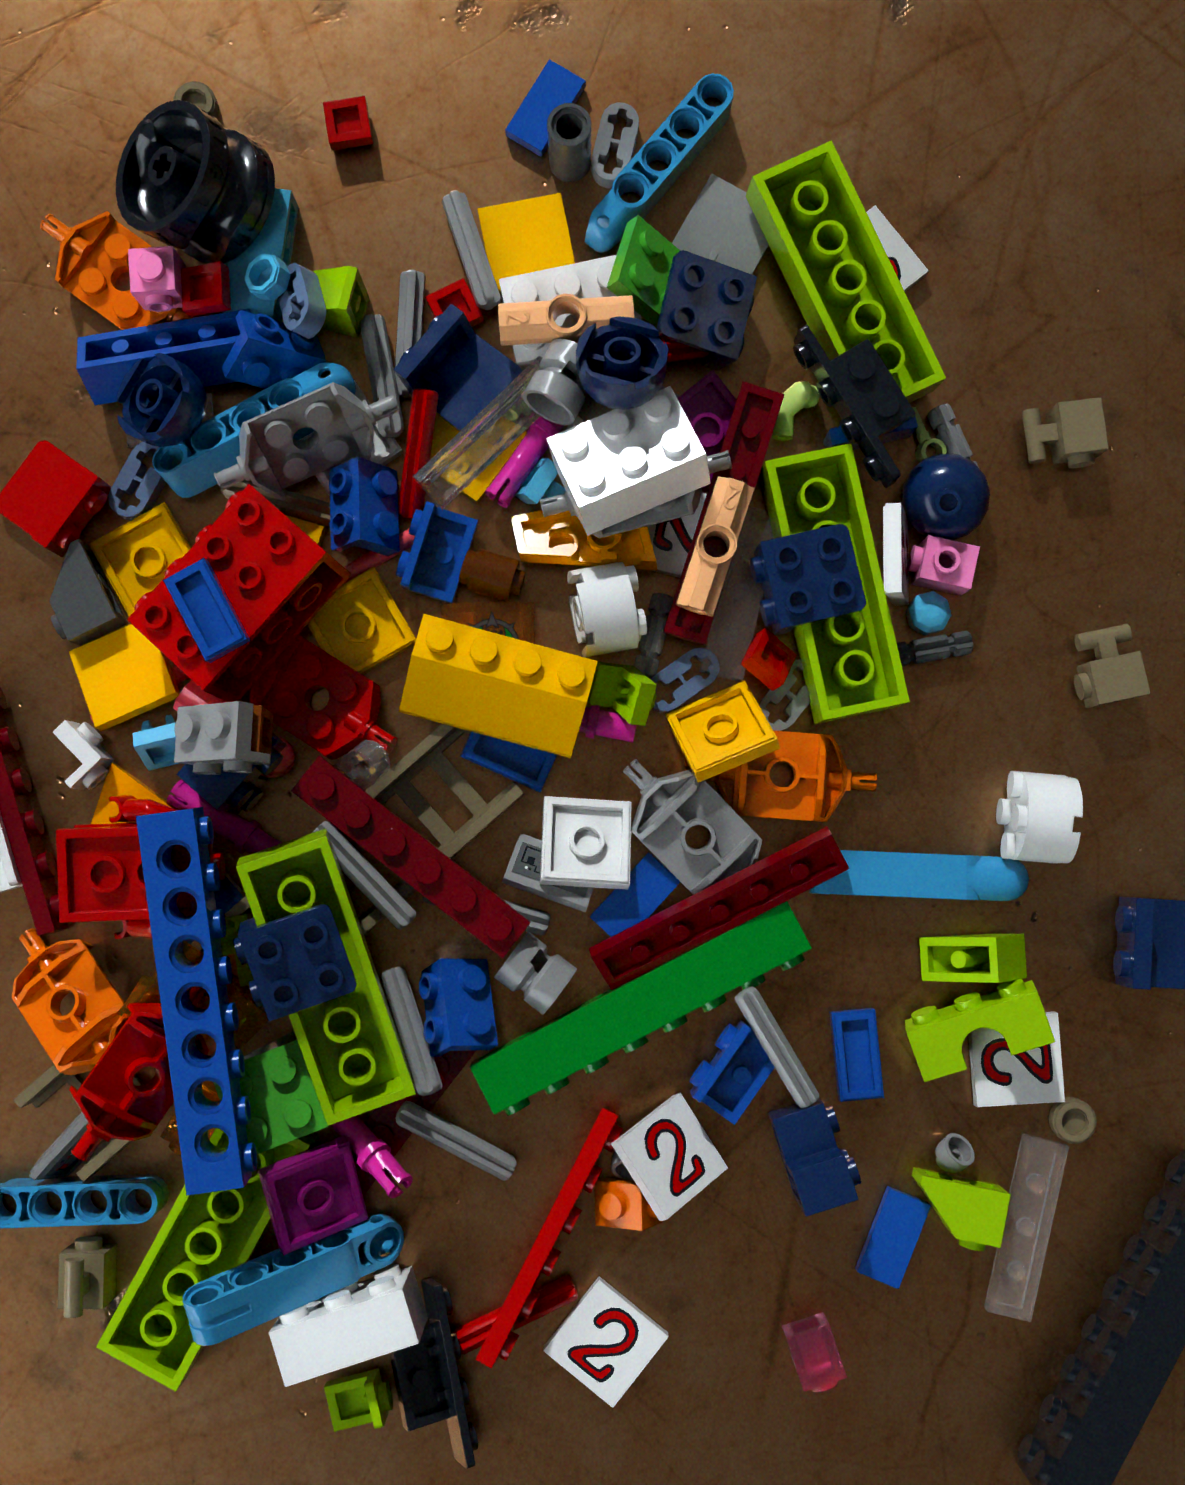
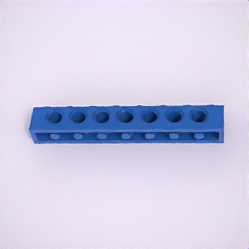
[136,807,257,1196]

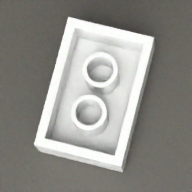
[499,255,642,374]
[546,386,711,536]
[269,1264,428,1387]

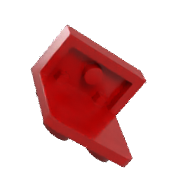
[0,440,111,557]

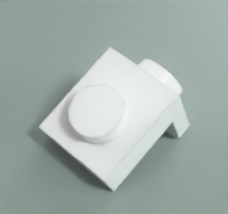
[53,720,114,790]

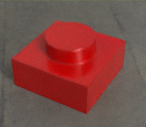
[323,96,374,151]
[181,261,231,317]
[425,278,484,326]
[741,628,797,691]

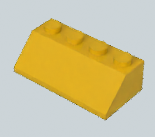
[399,614,598,758]

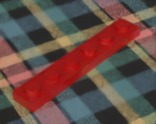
[475,1108,623,1369]

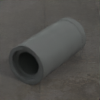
[547,103,591,182]

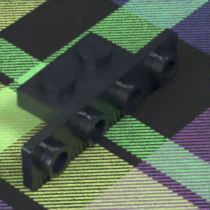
[793,324,916,488]
[390,1278,478,1469]

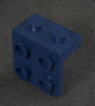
[657,250,757,371]
[393,304,524,437]
[749,524,866,636]
[1113,896,1185,990]
[233,904,356,1022]

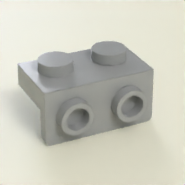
[174,701,271,775]

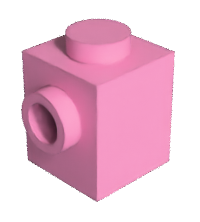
[128,246,186,312]
[908,535,980,596]

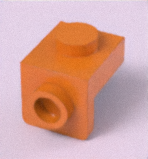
[595,1177,663,1231]

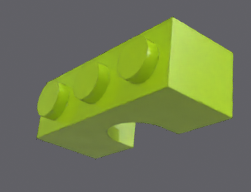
[904,979,1055,1082]

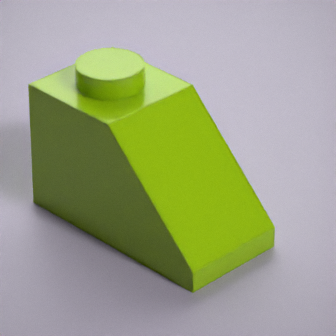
[313,266,369,338]
[919,934,1027,983]
[912,1167,1011,1251]

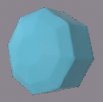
[244,254,291,301]
[905,591,952,636]

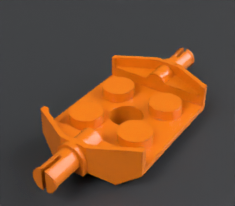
[40,211,194,330]
[684,730,877,823]
[11,928,134,1080]

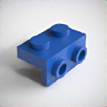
[222,310,327,389]
[329,456,400,556]
[396,501,479,604]
[419,958,498,1057]
[689,1019,775,1125]

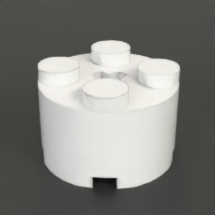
[567,562,647,658]
[996,771,1083,864]

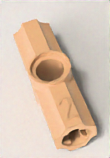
[498,294,634,346]
[676,476,755,617]

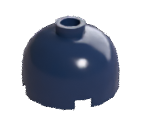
[576,316,669,410]
[117,353,207,447]
[902,454,990,540]

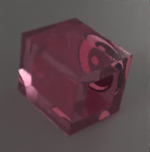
[782,1312,847,1392]

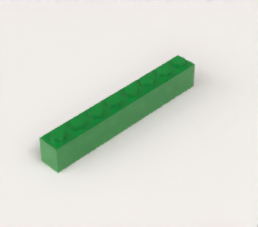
[469,901,812,1116]

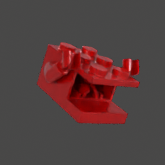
[56,795,225,939]

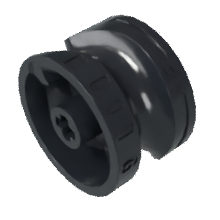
[116,100,275,264]

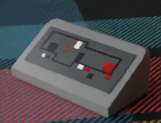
[502,834,594,912]
[29,1112,88,1180]

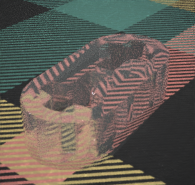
[333,740,391,791]

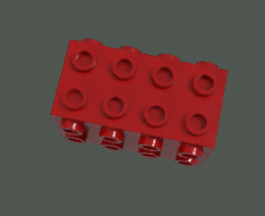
[127,484,352,702]

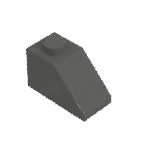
[49,539,128,646]

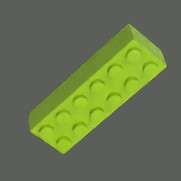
[745,140,946,403]
[759,443,910,725]
[236,828,416,1126]
[96,1128,319,1392]

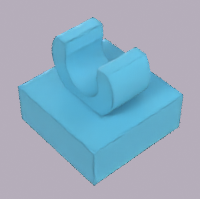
[515,458,566,504]
[132,714,179,771]

